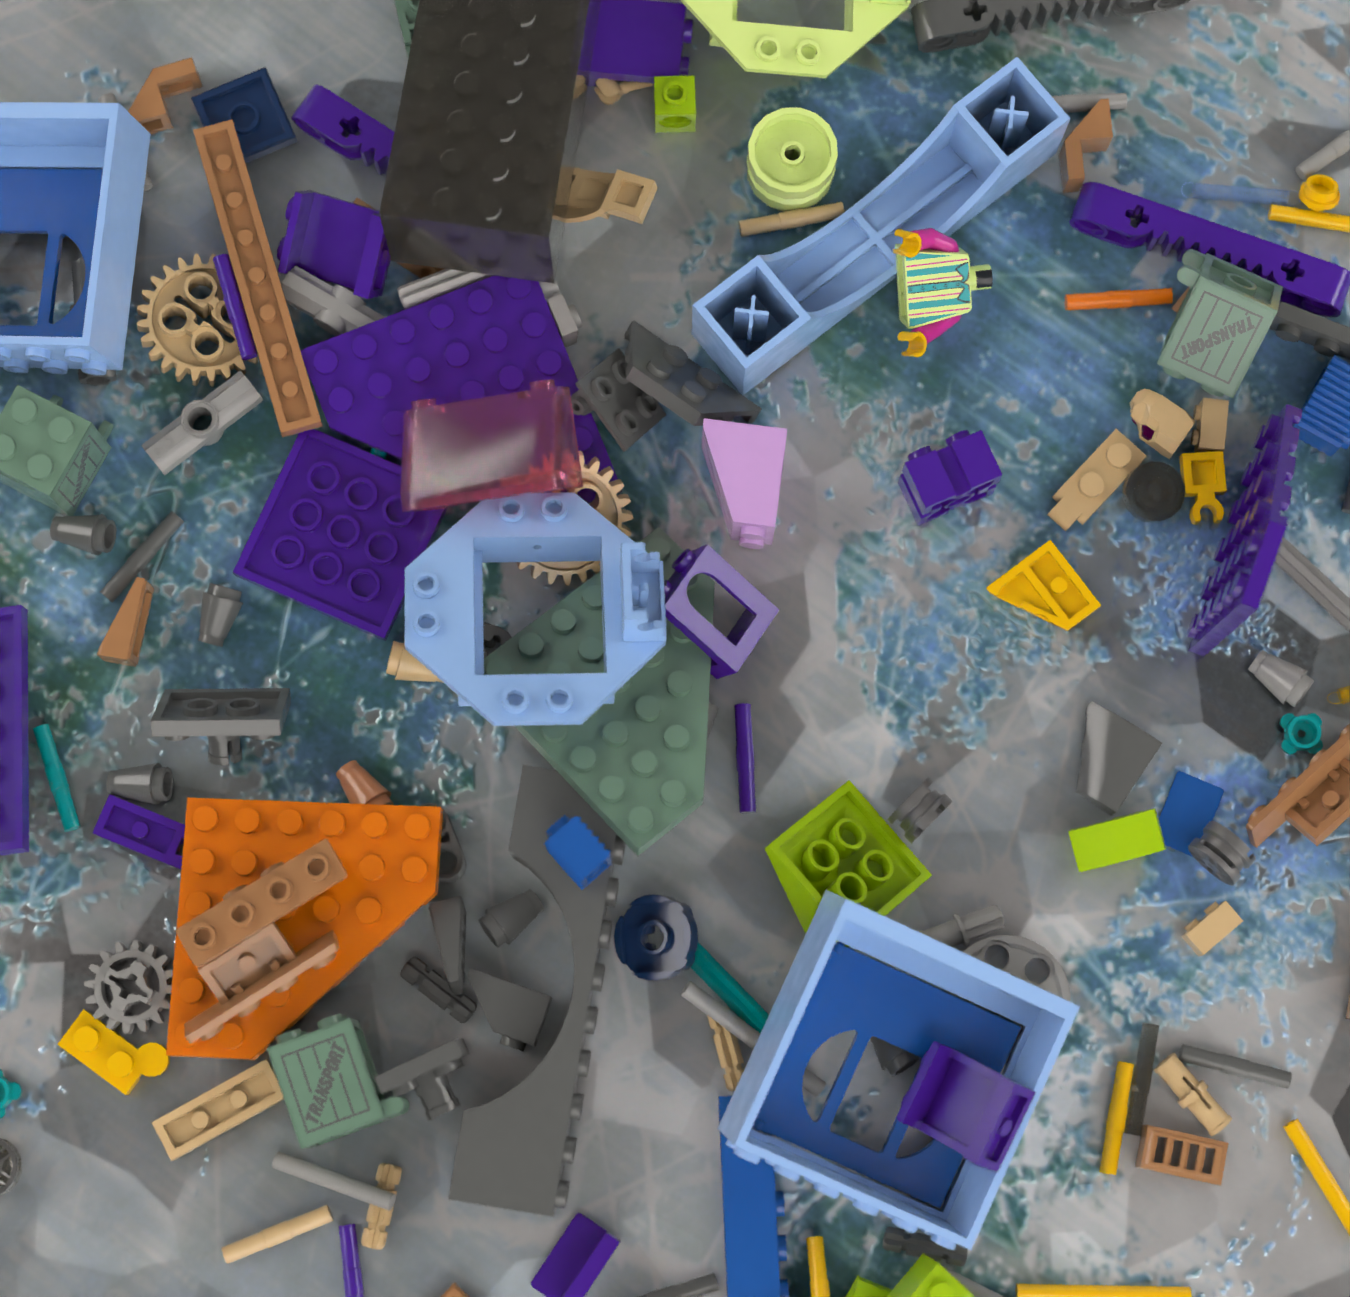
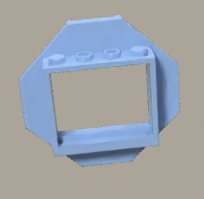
[405,492,667,726]

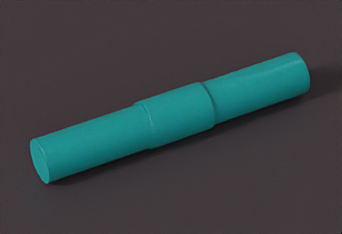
[33,724,81,832]

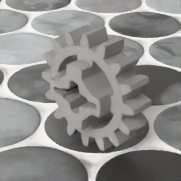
[84,940,173,1034]

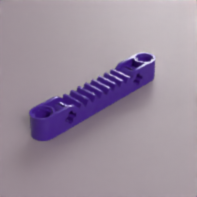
[291,84,548,266]
[1069,182,1350,317]

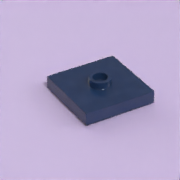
[191,67,298,164]

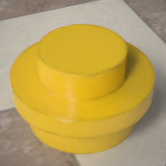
[1298,174,1340,211]

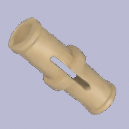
[1153,1052,1232,1136]

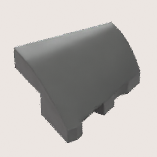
[1076,701,1162,816]

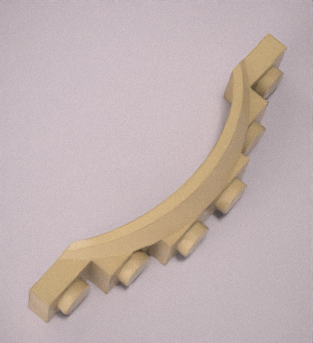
[419,114,658,224]

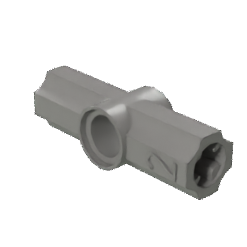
[281,266,385,337]
[141,371,263,475]

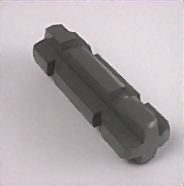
[400,957,477,1024]
[882,1227,968,1267]

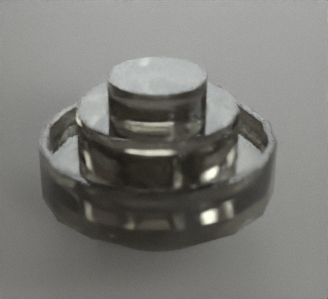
[1122,461,1185,523]

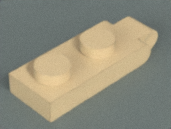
[1047,429,1147,531]

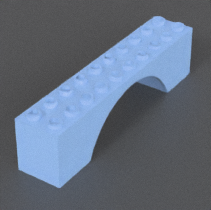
[691,57,1070,395]

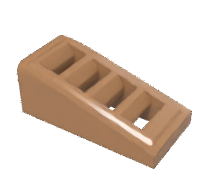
[97,577,154,667]
[1135,1125,1228,1186]

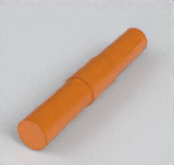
[1065,288,1173,311]

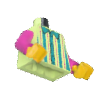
[892,228,993,357]

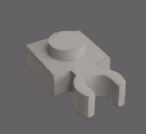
[536,271,582,347]

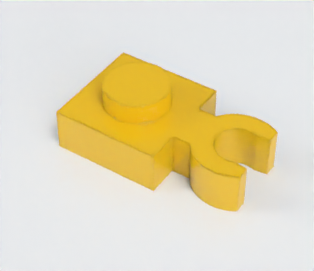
[1179,451,1227,525]

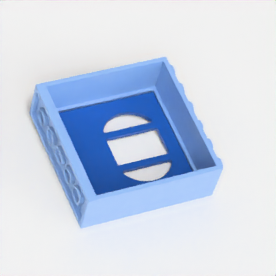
[0,102,151,375]
[718,890,1080,1251]

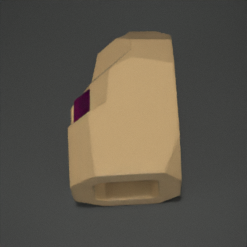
[1130,389,1195,459]

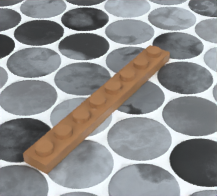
[193,120,322,438]

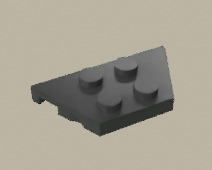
[624,321,762,426]

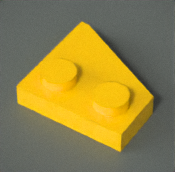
[986,539,1101,632]

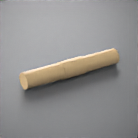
[739,202,844,237]
[221,1205,333,1264]

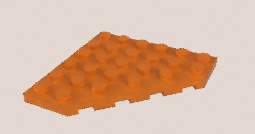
[166,797,443,1060]

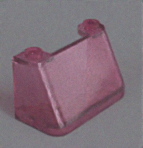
[400,379,583,512]

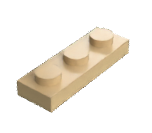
[151,1059,284,1161]

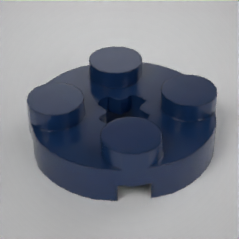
[614,894,698,981]

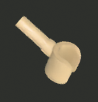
[594,78,653,105]

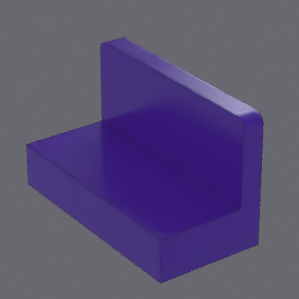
[531,1213,621,1297]

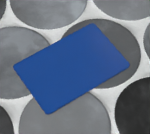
[1159,771,1224,857]

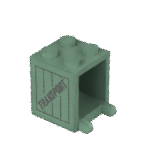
[1157,249,1283,398]
[0,385,113,516]
[267,1013,410,1149]

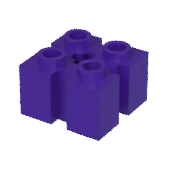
[898,430,1003,526]

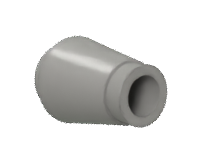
[1248,650,1314,707]

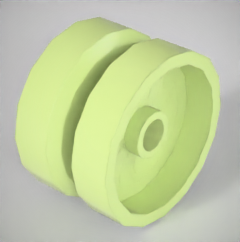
[747,107,838,212]

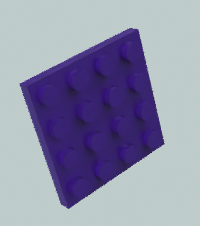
[233,429,455,641]

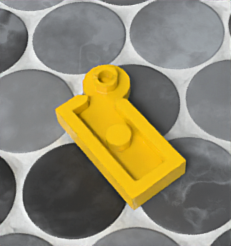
[58,1009,170,1095]

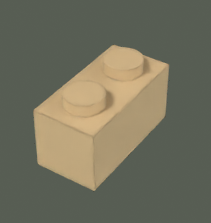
[1191,397,1229,453]
[1181,901,1243,957]

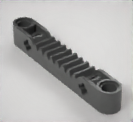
[910,0,1190,53]

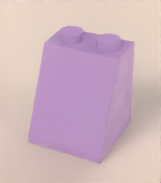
[702,418,787,549]

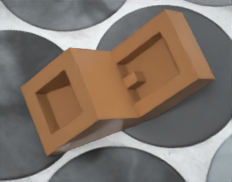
[128,57,203,134]
[1059,98,1113,193]

